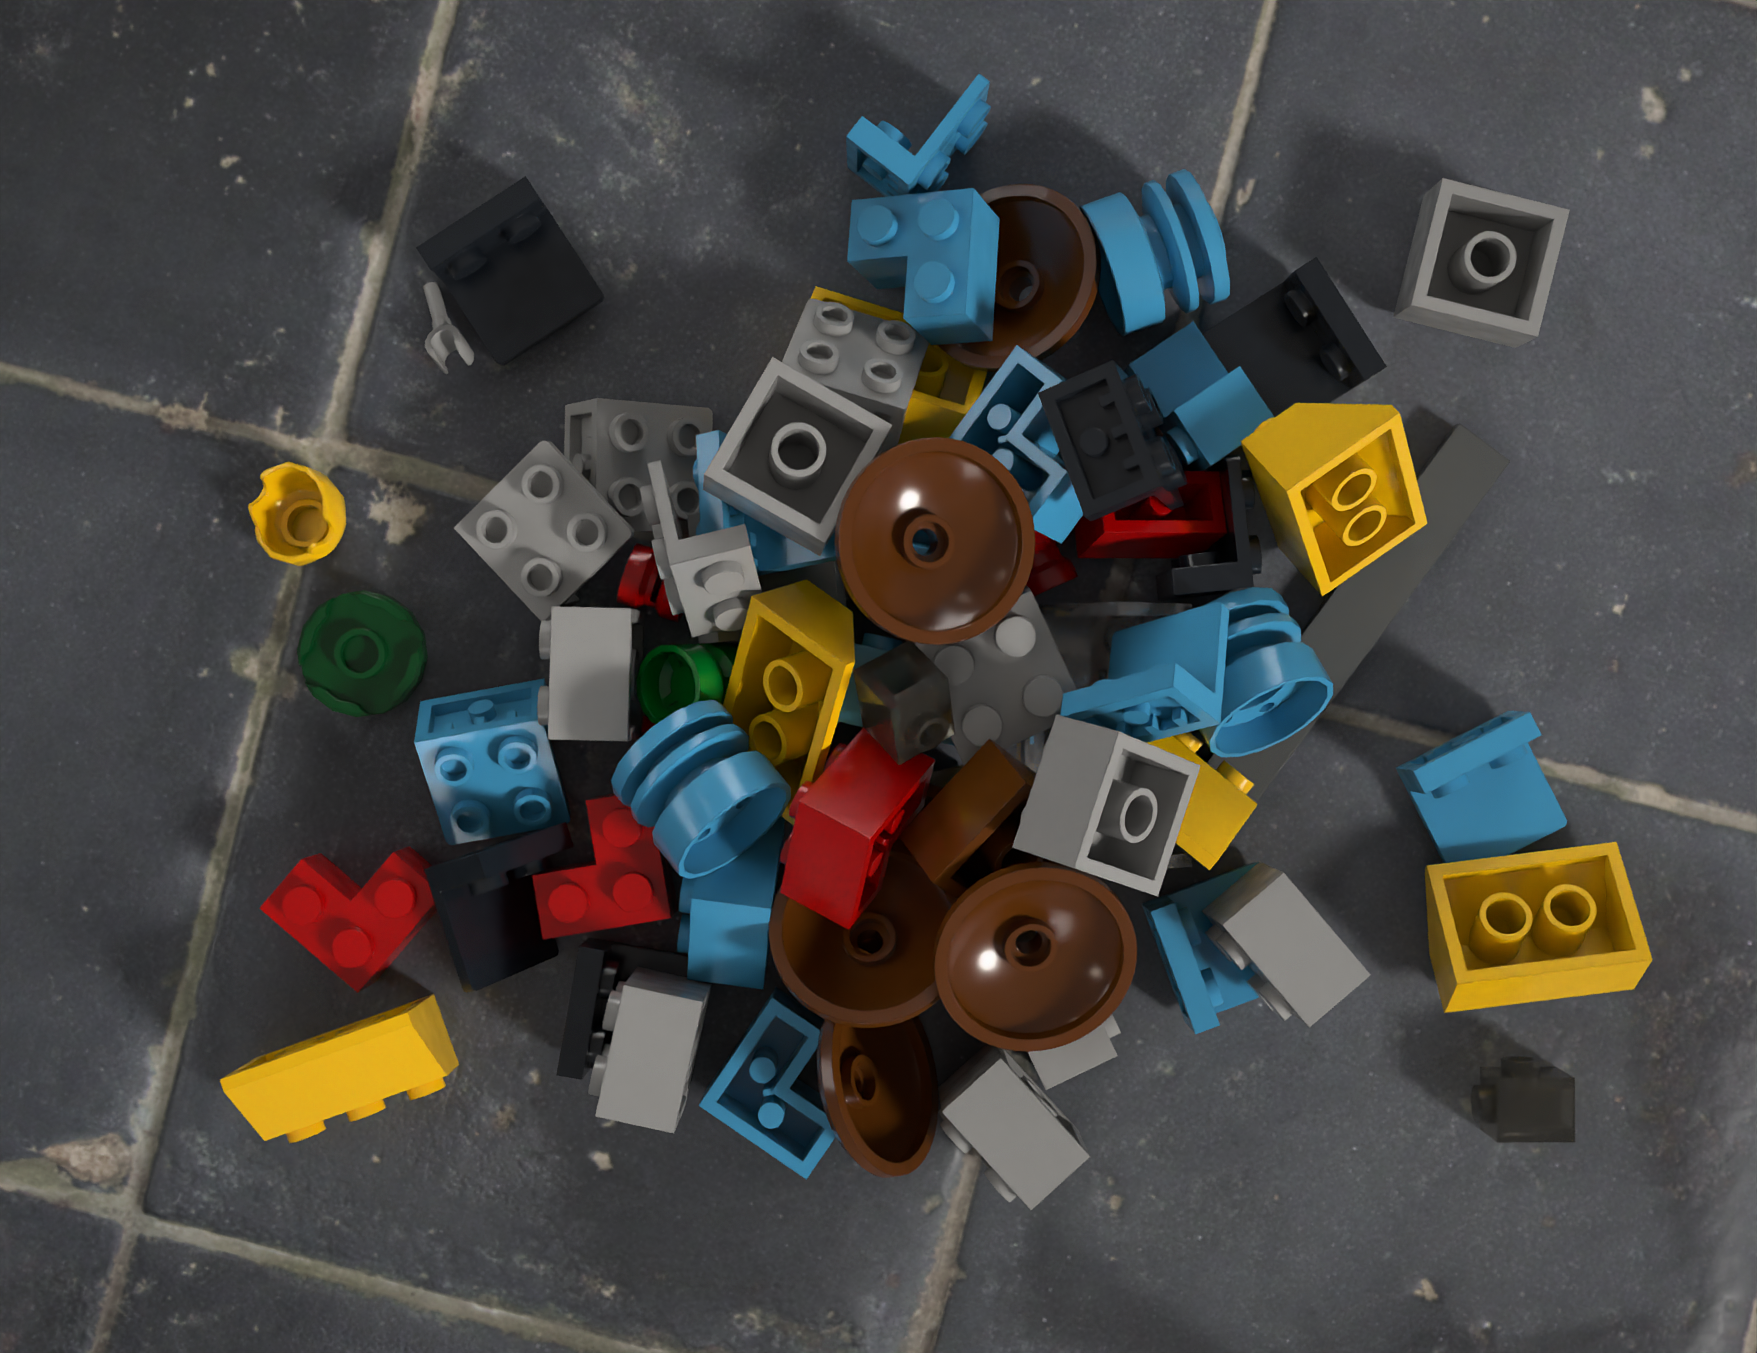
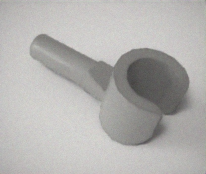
[423,282,474,374]

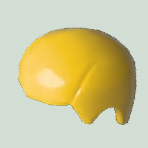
[248,462,346,566]

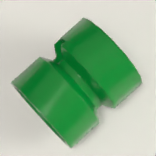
[637,642,738,724]

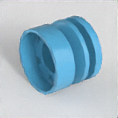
[1079,169,1230,336]
[1199,587,1333,757]
[611,700,791,879]

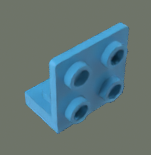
[846,73,991,197]
[1060,601,1229,743]
[414,678,571,845]
[1396,711,1567,863]
[1141,862,1259,1034]

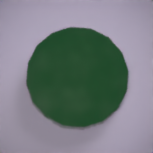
[297,590,428,717]

